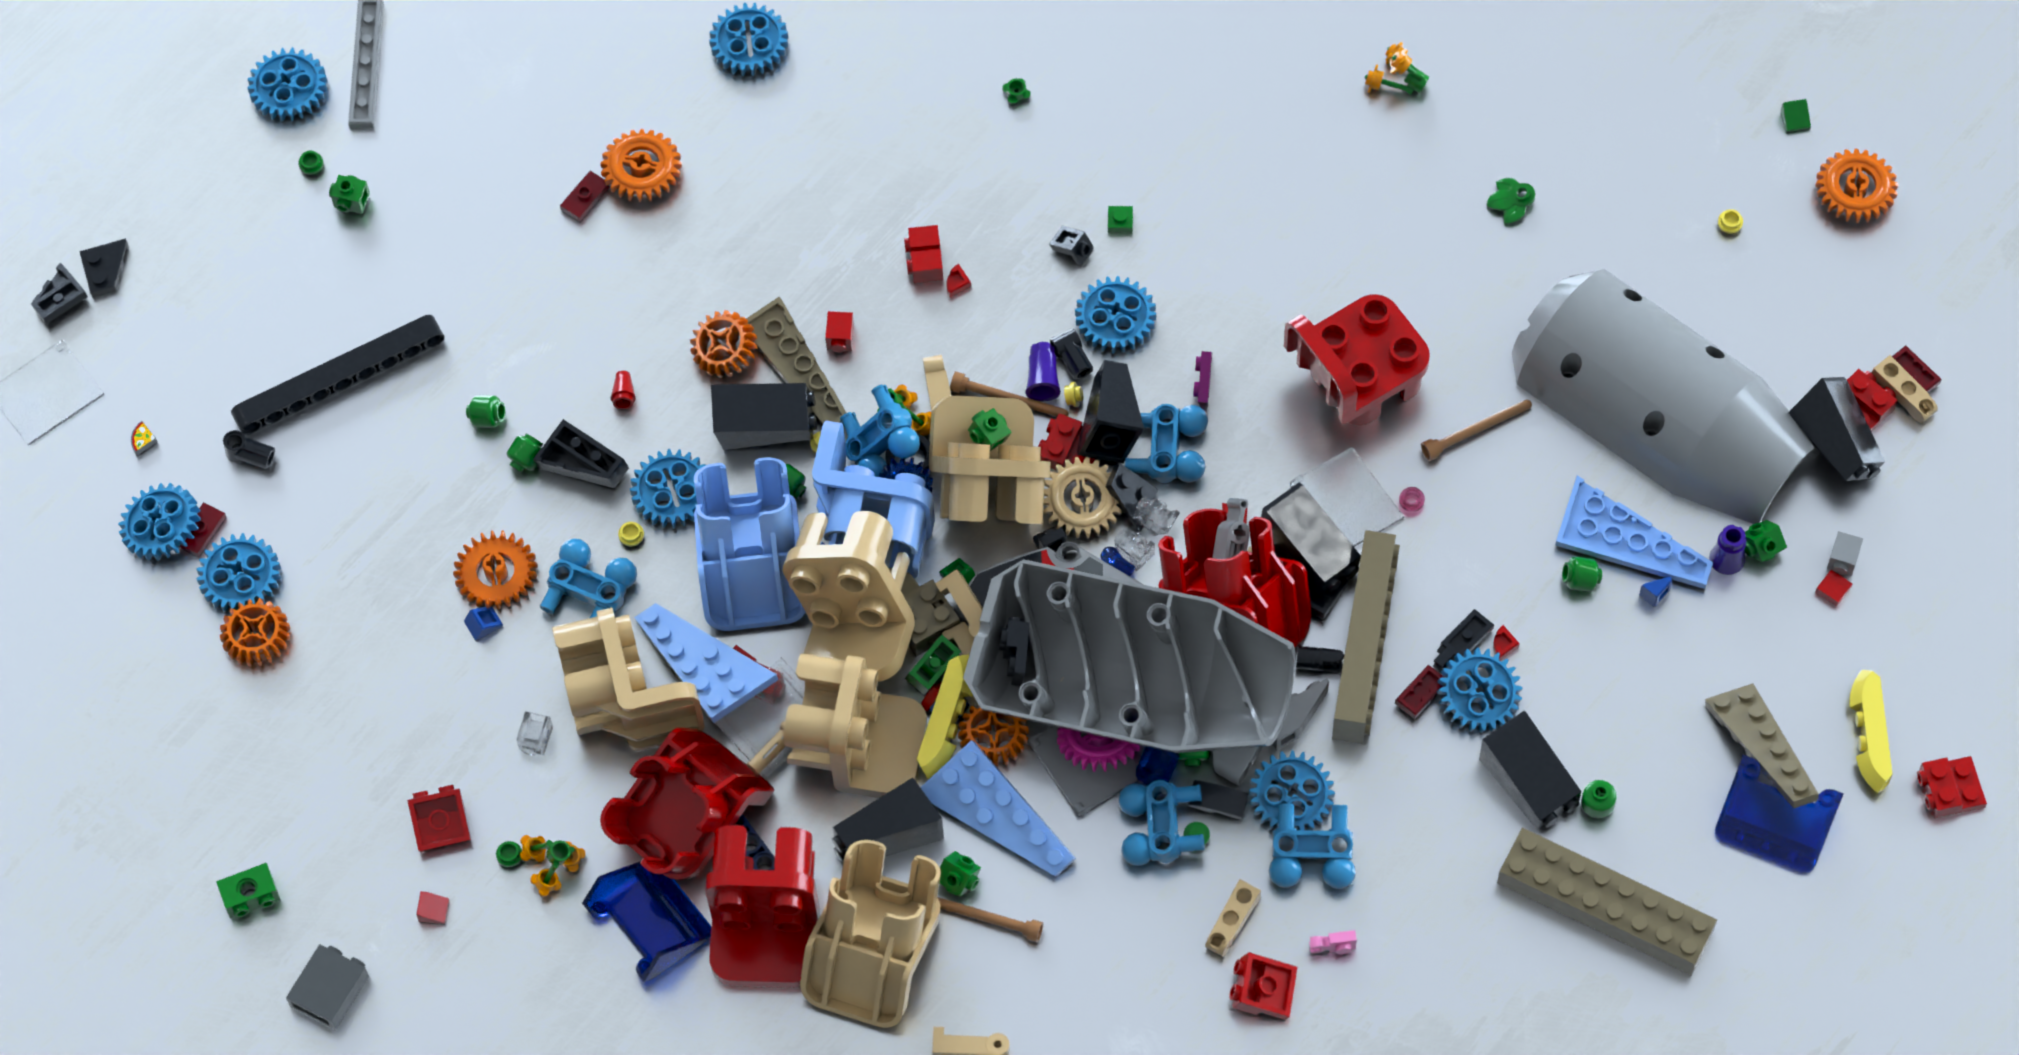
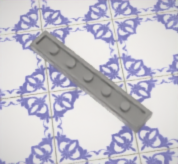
[348,0,383,128]

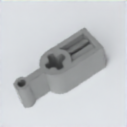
[1213,498,1250,559]

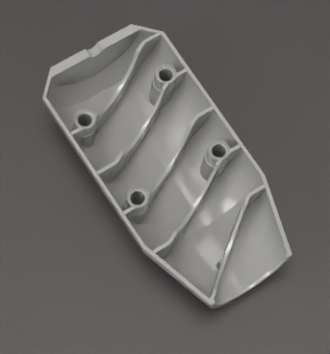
[1512,269,1819,524]
[963,559,1295,753]

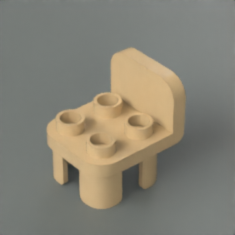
[929,396,1051,524]
[783,511,915,682]
[552,607,705,751]
[783,653,927,798]
[800,840,941,1028]

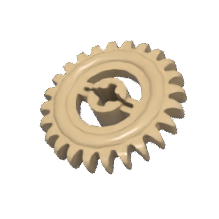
[1043,457,1122,539]

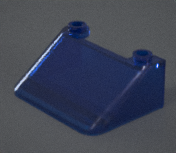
[1714,755,1844,874]
[582,861,711,982]

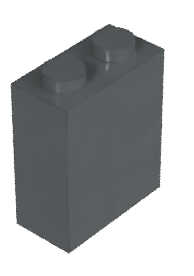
[286,944,369,1030]

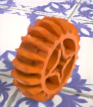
[690,310,757,378]
[220,598,290,667]
[958,704,1029,767]

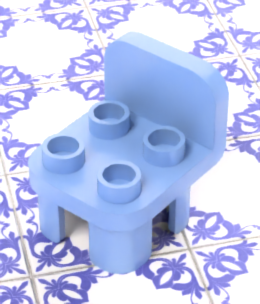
[812,421,935,578]
[694,457,806,631]

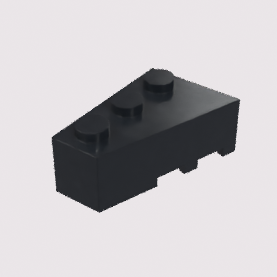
[533,419,629,488]

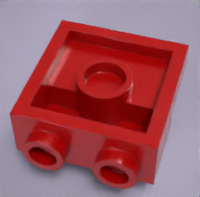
[1847,369,1898,432]
[1038,413,1097,482]
[1917,756,1987,819]
[407,785,471,852]
[1229,952,1298,1020]

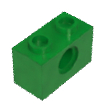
[905,635,961,695]
[216,862,281,918]

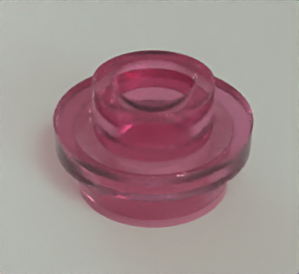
[1399,487,1425,512]

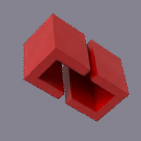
[904,225,944,283]

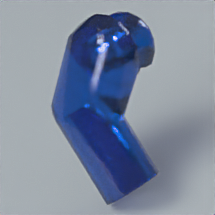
[1100,546,1135,576]

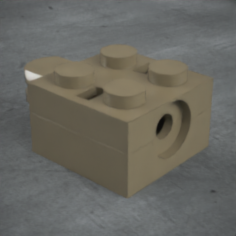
[901,572,960,657]

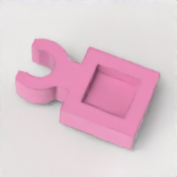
[1309,930,1357,954]

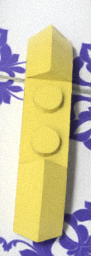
[917,654,973,779]
[1850,670,1893,793]

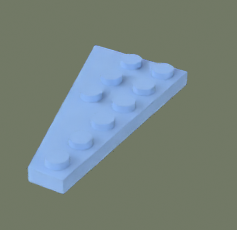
[1555,475,1713,589]
[634,603,779,723]
[920,740,1076,876]

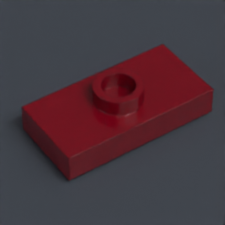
[560,170,610,222]
[1892,345,1942,393]
[178,502,226,557]
[1394,665,1445,719]

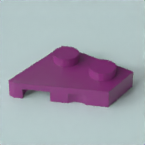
[1193,351,1213,403]

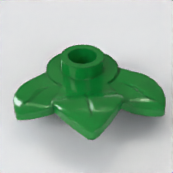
[1486,178,1536,225]

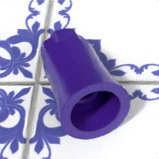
[1025,342,1061,402]
[1709,525,1746,575]

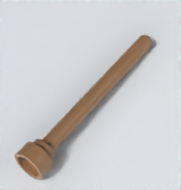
[950,371,1069,417]
[1421,400,1532,461]
[937,897,1044,943]

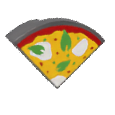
[131,421,158,456]

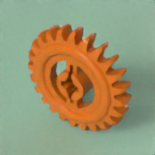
[600,129,682,202]
[1815,148,1898,223]
[453,530,538,609]

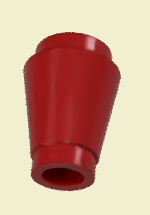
[610,371,636,409]

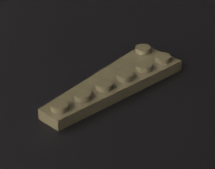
[746,297,846,427]
[1705,683,1818,808]

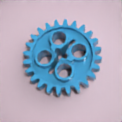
[709,3,789,76]
[247,47,328,121]
[1075,276,1156,353]
[630,449,706,528]
[118,483,201,561]
[196,533,281,612]
[1437,647,1523,733]
[1249,750,1335,831]

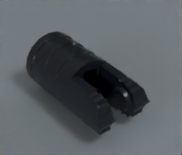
[1296,646,1344,672]

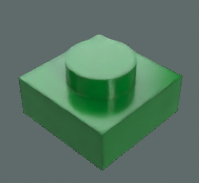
[1108,206,1133,233]

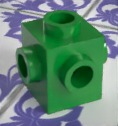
[329,174,370,214]
[968,408,1012,451]
[1745,520,1787,562]
[939,851,981,897]

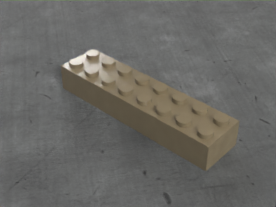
[1332,530,1400,744]
[1497,827,1717,976]

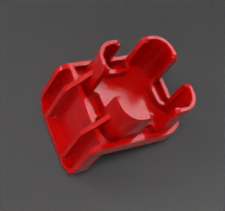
[1283,294,1430,426]
[1158,509,1311,648]
[600,727,775,879]
[705,825,820,988]

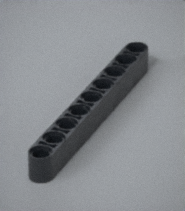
[231,315,445,435]

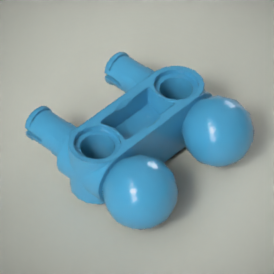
[840,385,920,478]
[1125,404,1208,483]
[540,538,637,618]
[1118,780,1205,866]
[1268,804,1356,889]

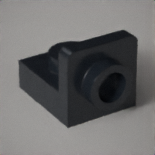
[1049,225,1094,265]
[1033,527,1066,552]

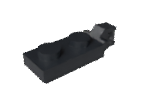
[1433,609,1494,672]

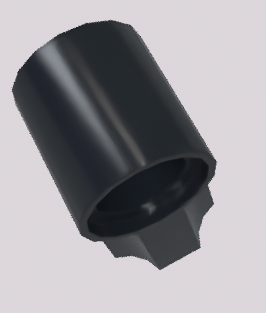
[1050,328,1093,380]
[223,430,275,469]

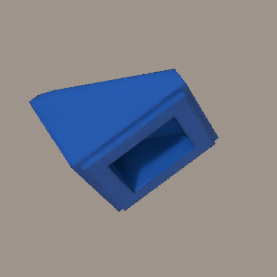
[1639,576,1673,607]
[464,606,503,640]

